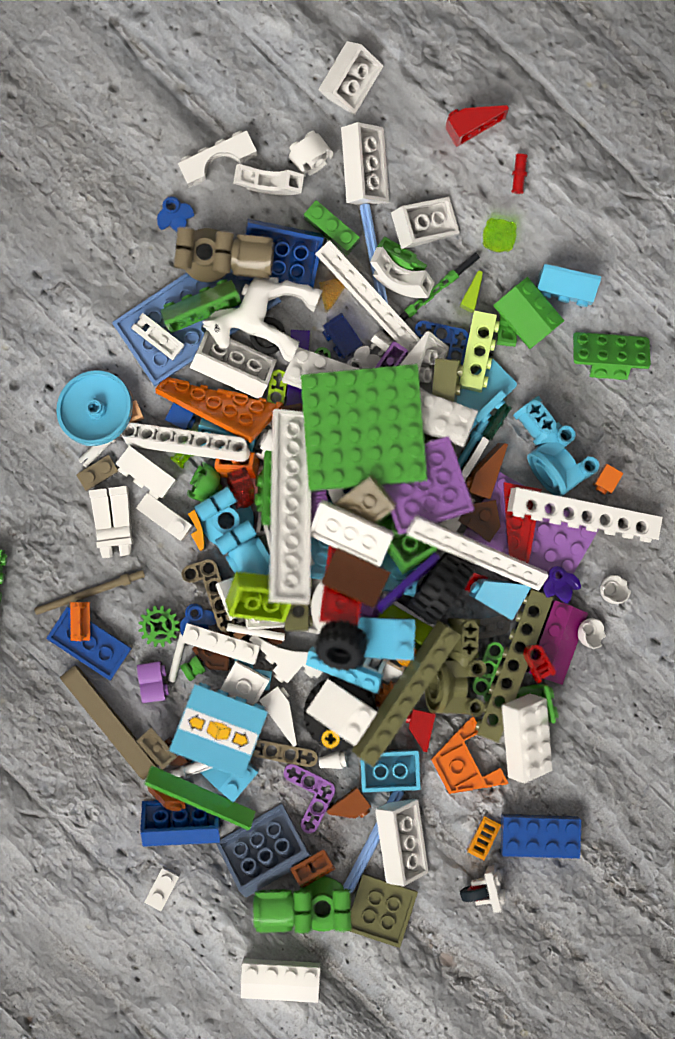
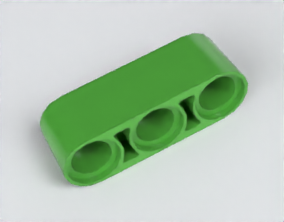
[471,641,504,696]

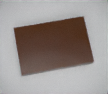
[320,548,391,609]

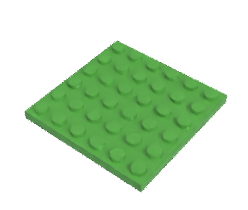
[301,364,427,491]

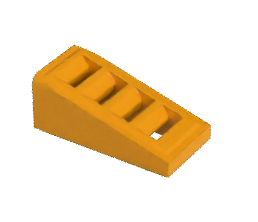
[466,816,501,861]

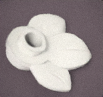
[346,346,381,369]

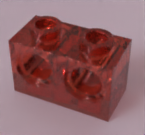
[227,467,254,509]

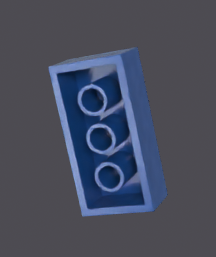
[500,814,581,859]

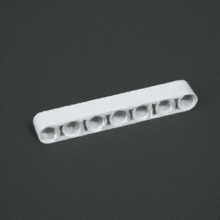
[121,423,250,462]

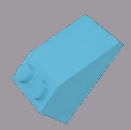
[358,617,415,660]
[190,760,259,802]

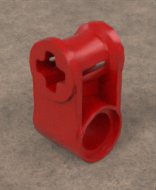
[523,645,556,684]

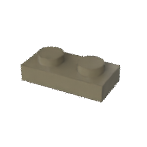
[76,455,119,491]
[136,728,177,770]

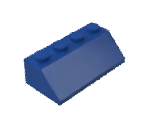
[140,800,220,847]

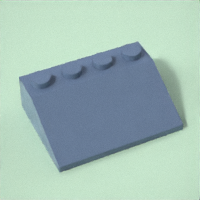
[216,804,312,897]

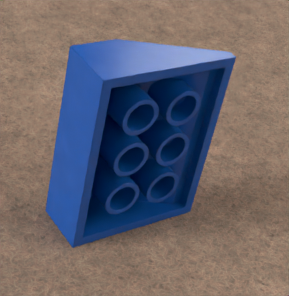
[237,219,324,288]

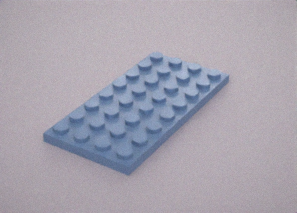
[112,256,281,386]

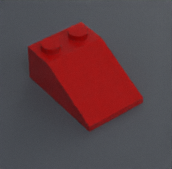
[445,105,509,147]

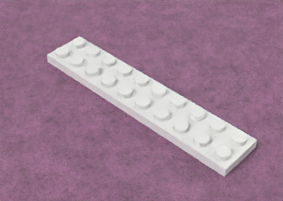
[282,347,478,447]
[269,409,311,605]

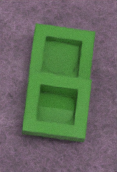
[496,314,517,347]

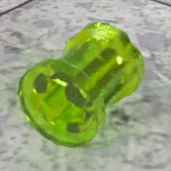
[170,453,194,469]

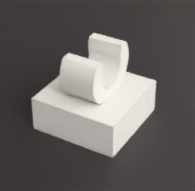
[370,330,394,356]

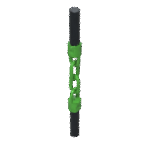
[383,252,480,335]

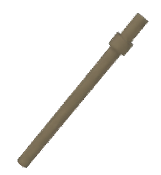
[34,570,145,615]

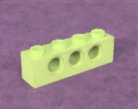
[459,311,500,393]

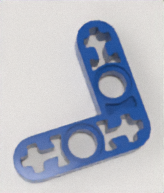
[414,321,469,380]

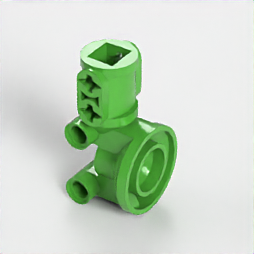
[253,876,352,933]

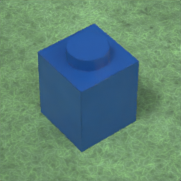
[165,403,196,430]

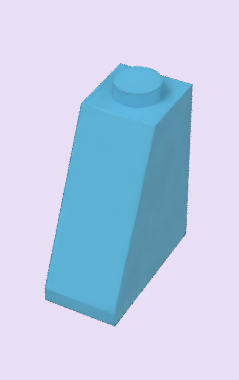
[469,579,531,620]

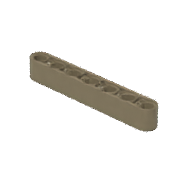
[60,665,158,780]

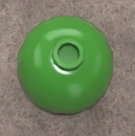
[187,462,222,502]

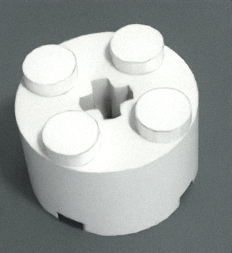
[289,131,333,177]

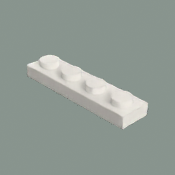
[181,623,261,665]

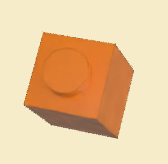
[592,464,624,495]

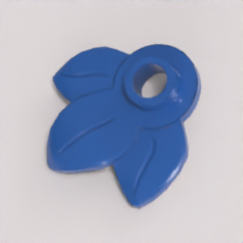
[157,197,194,232]
[180,603,217,636]

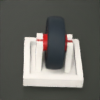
[460,865,507,913]

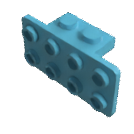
[457,359,517,430]

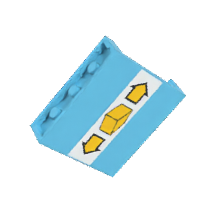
[169,683,268,779]

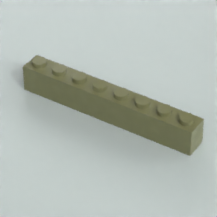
[351,621,461,767]

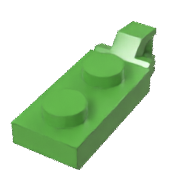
[377,237,427,271]

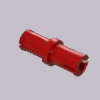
[511,154,528,194]

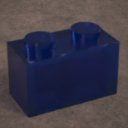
[322,313,363,359]

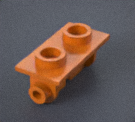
[70,602,90,641]

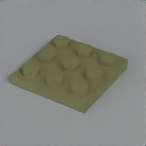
[349,873,418,948]

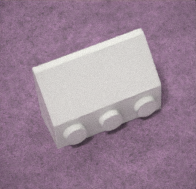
[318,41,383,114]

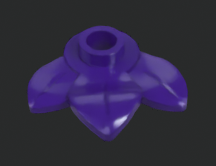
[543,566,581,603]

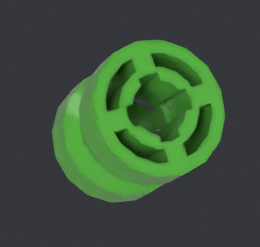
[180,655,206,681]

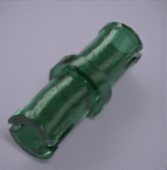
[482,403,512,441]

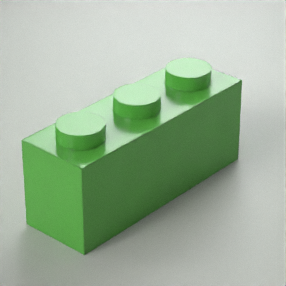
[304,200,360,256]

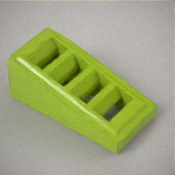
[460,270,483,313]

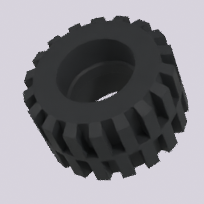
[315,620,368,671]

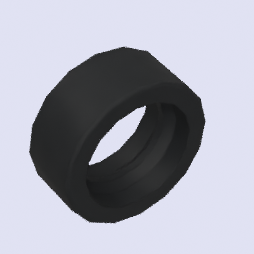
[249,317,286,355]

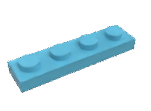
[306,646,383,694]

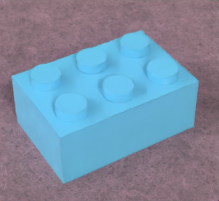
[360,748,420,792]

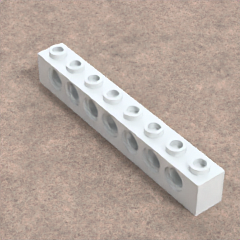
[507,488,663,543]

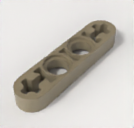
[251,739,318,767]

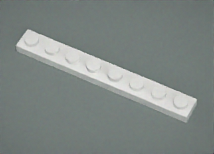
[315,240,420,354]
[406,515,549,591]

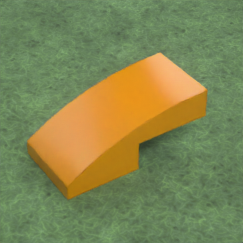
[188,510,205,551]

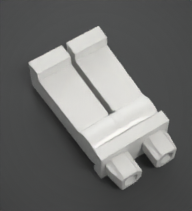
[89,486,134,558]

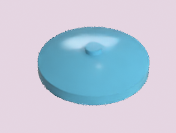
[56,370,133,446]

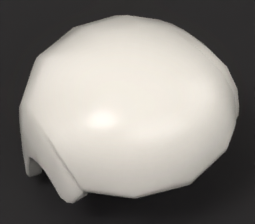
[600,575,631,604]
[577,618,606,649]

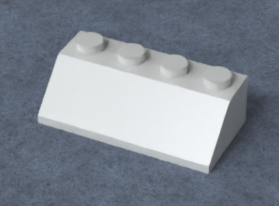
[341,122,389,205]
[190,330,277,399]
[375,799,429,886]
[241,958,320,1003]

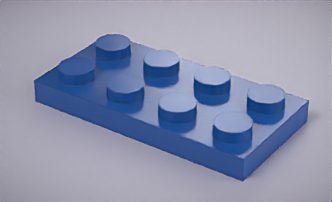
[46,606,132,681]

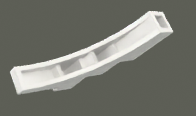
[249,635,323,683]

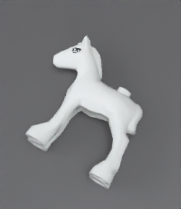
[203,277,323,362]

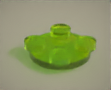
[482,218,517,253]

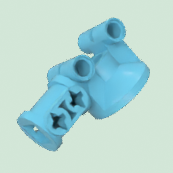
[513,396,599,497]
[194,487,270,575]

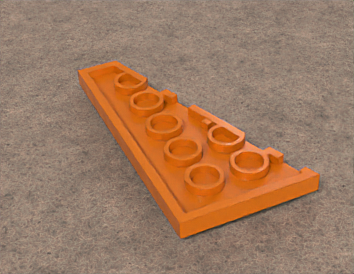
[155,377,283,443]

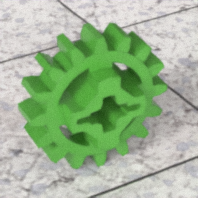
[138,606,180,647]

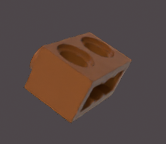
[290,849,336,888]

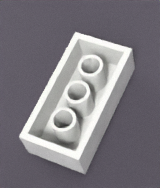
[502,693,552,784]

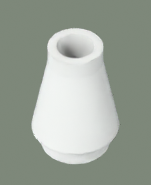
[319,750,348,769]

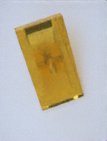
[319,279,345,314]

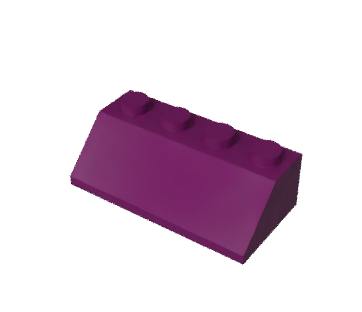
[526,600,588,685]

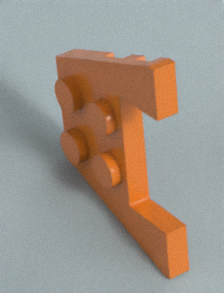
[431,716,509,794]

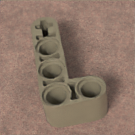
[181,560,236,632]

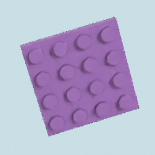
[382,436,474,535]

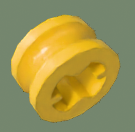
[322,730,339,748]

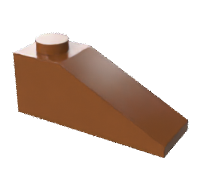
[465,443,508,499]

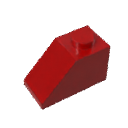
[405,708,436,752]

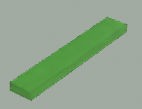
[144,766,256,830]

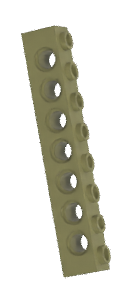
[474,590,553,743]

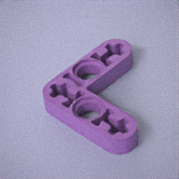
[283,764,335,834]

